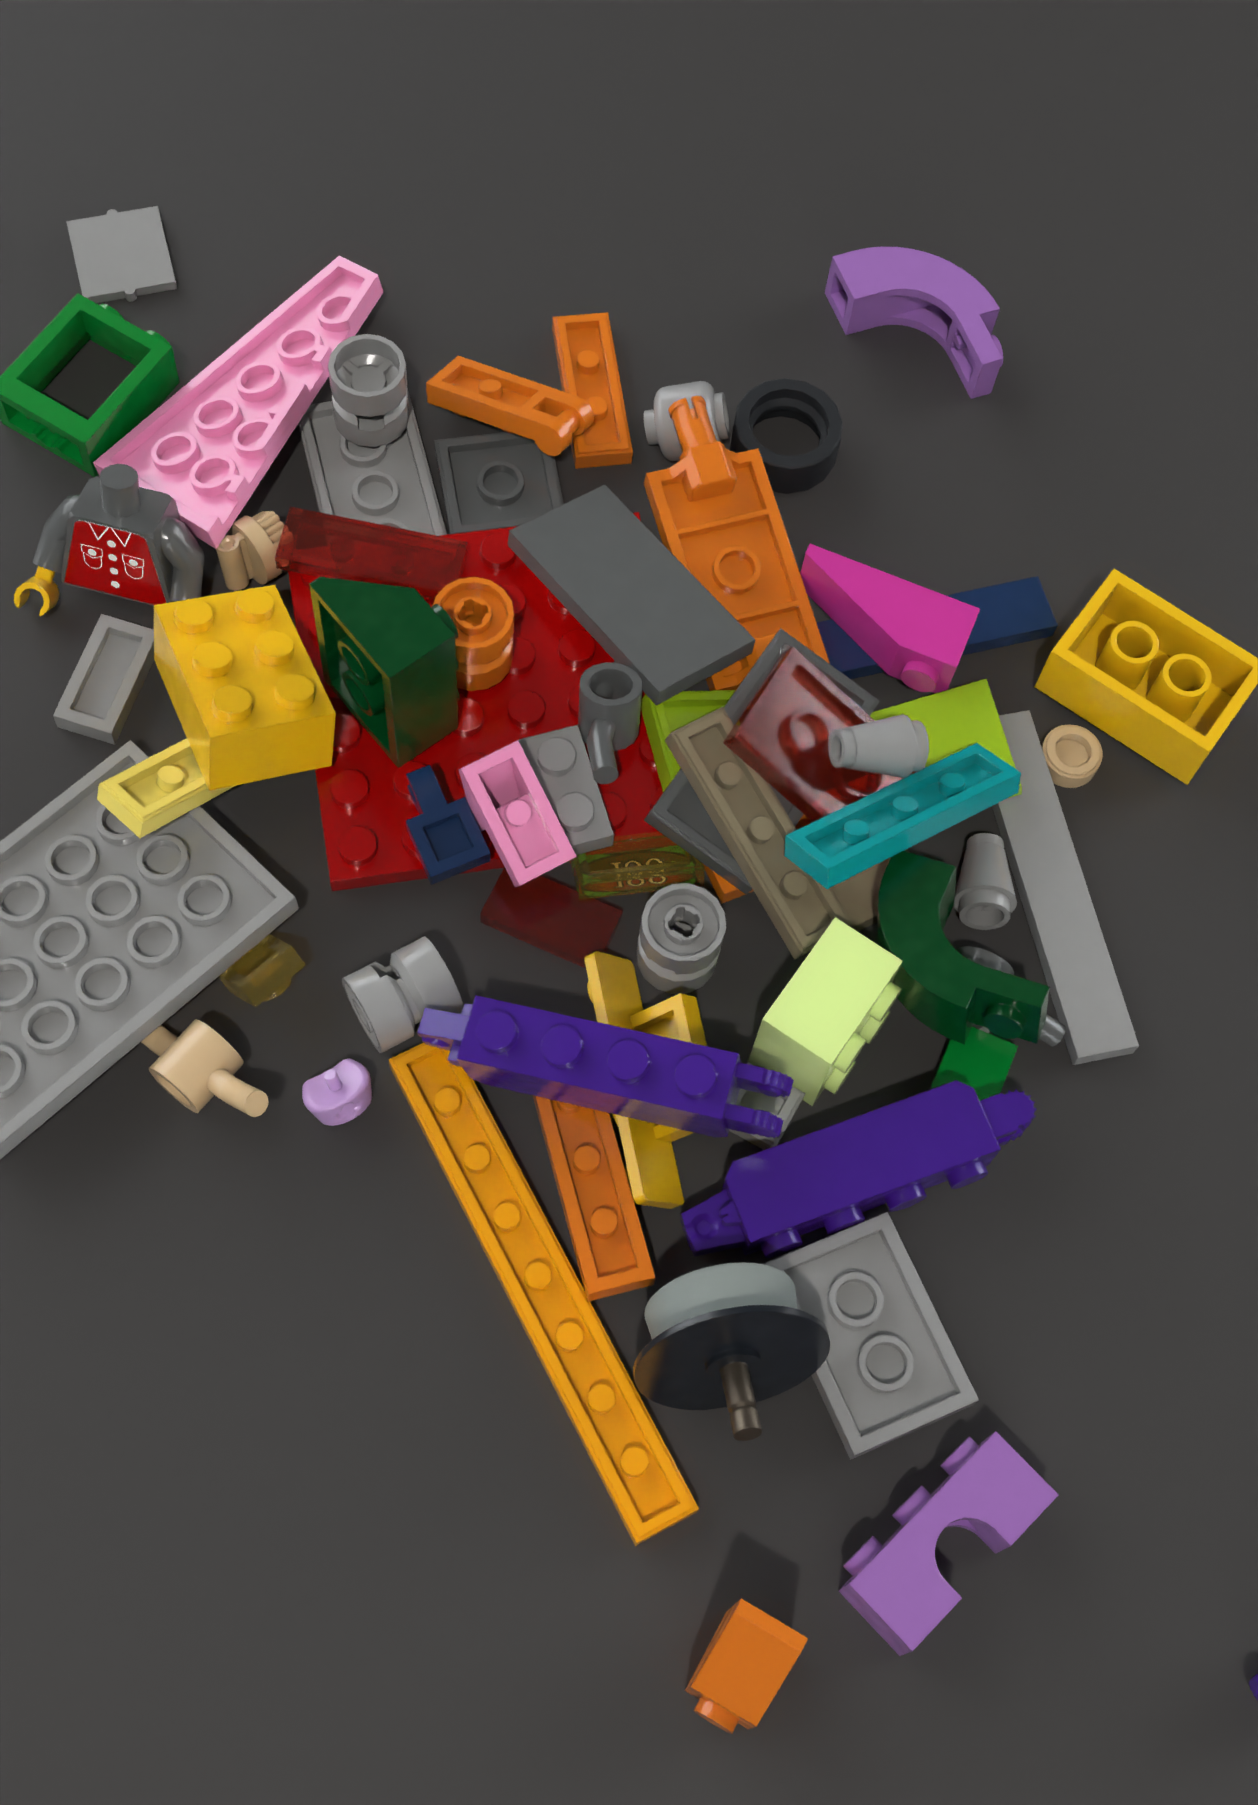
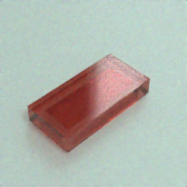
[480,867,623,968]

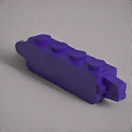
[417,995,794,1138]
[680,1080,1037,1258]

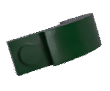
[878,851,1050,1045]

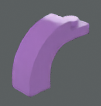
[825,246,1003,399]

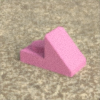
[459,740,577,887]

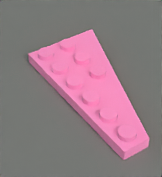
[93,256,383,549]

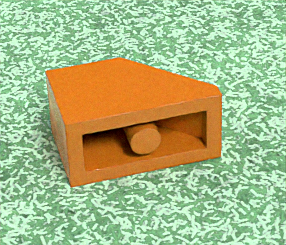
[685,1598,808,1734]

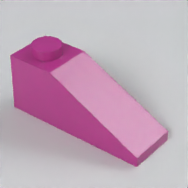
[800,544,980,693]

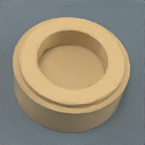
[1041,724,1103,788]

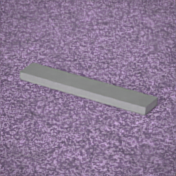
[992,710,1139,1065]

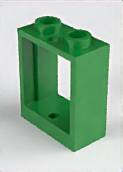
[0,293,180,477]

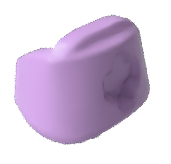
[302,1058,372,1126]

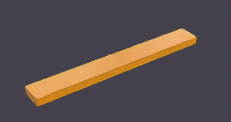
[388,1043,699,1546]

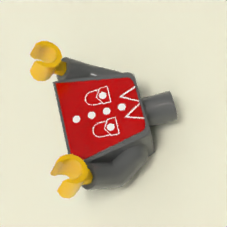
[14,464,205,617]

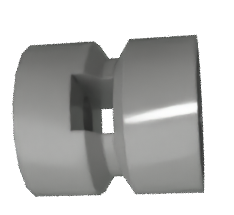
[328,334,409,447]
[636,883,726,994]
[341,936,463,1053]

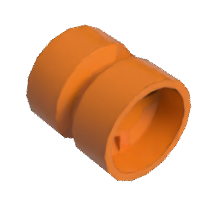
[433,577,514,691]

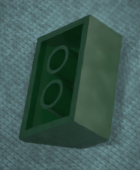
[309,577,460,768]

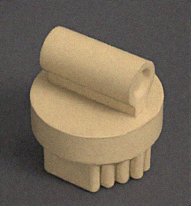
[216,511,297,591]

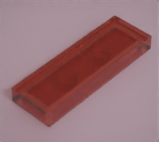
[275,506,468,600]

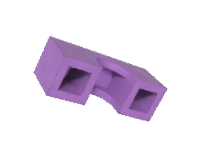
[839,1431,1059,1656]

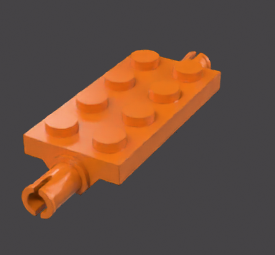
[644,396,830,691]

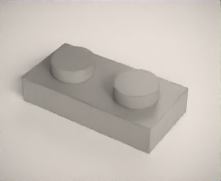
[518,725,614,855]

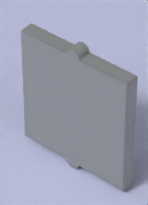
[66,206,177,303]

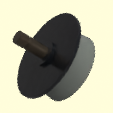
[633,1262,830,1441]

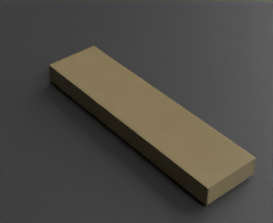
[665,707,854,960]

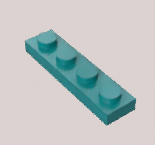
[784,743,1021,889]

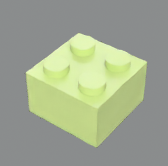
[748,917,903,1106]

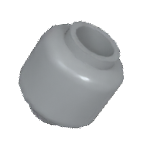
[644,381,730,461]

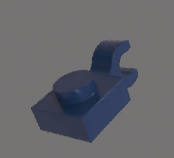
[406,765,491,885]

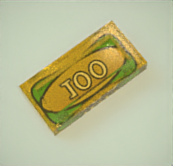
[569,832,705,900]

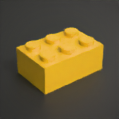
[1034,568,1258,785]
[154,585,336,791]

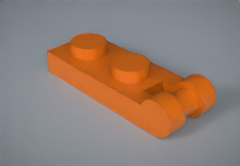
[426,355,594,456]

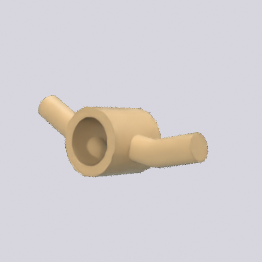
[141,1019,269,1117]

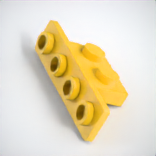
[584,951,707,1209]

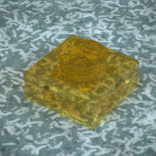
[218,934,305,1007]

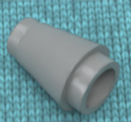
[828,714,929,778]
[954,833,1017,930]

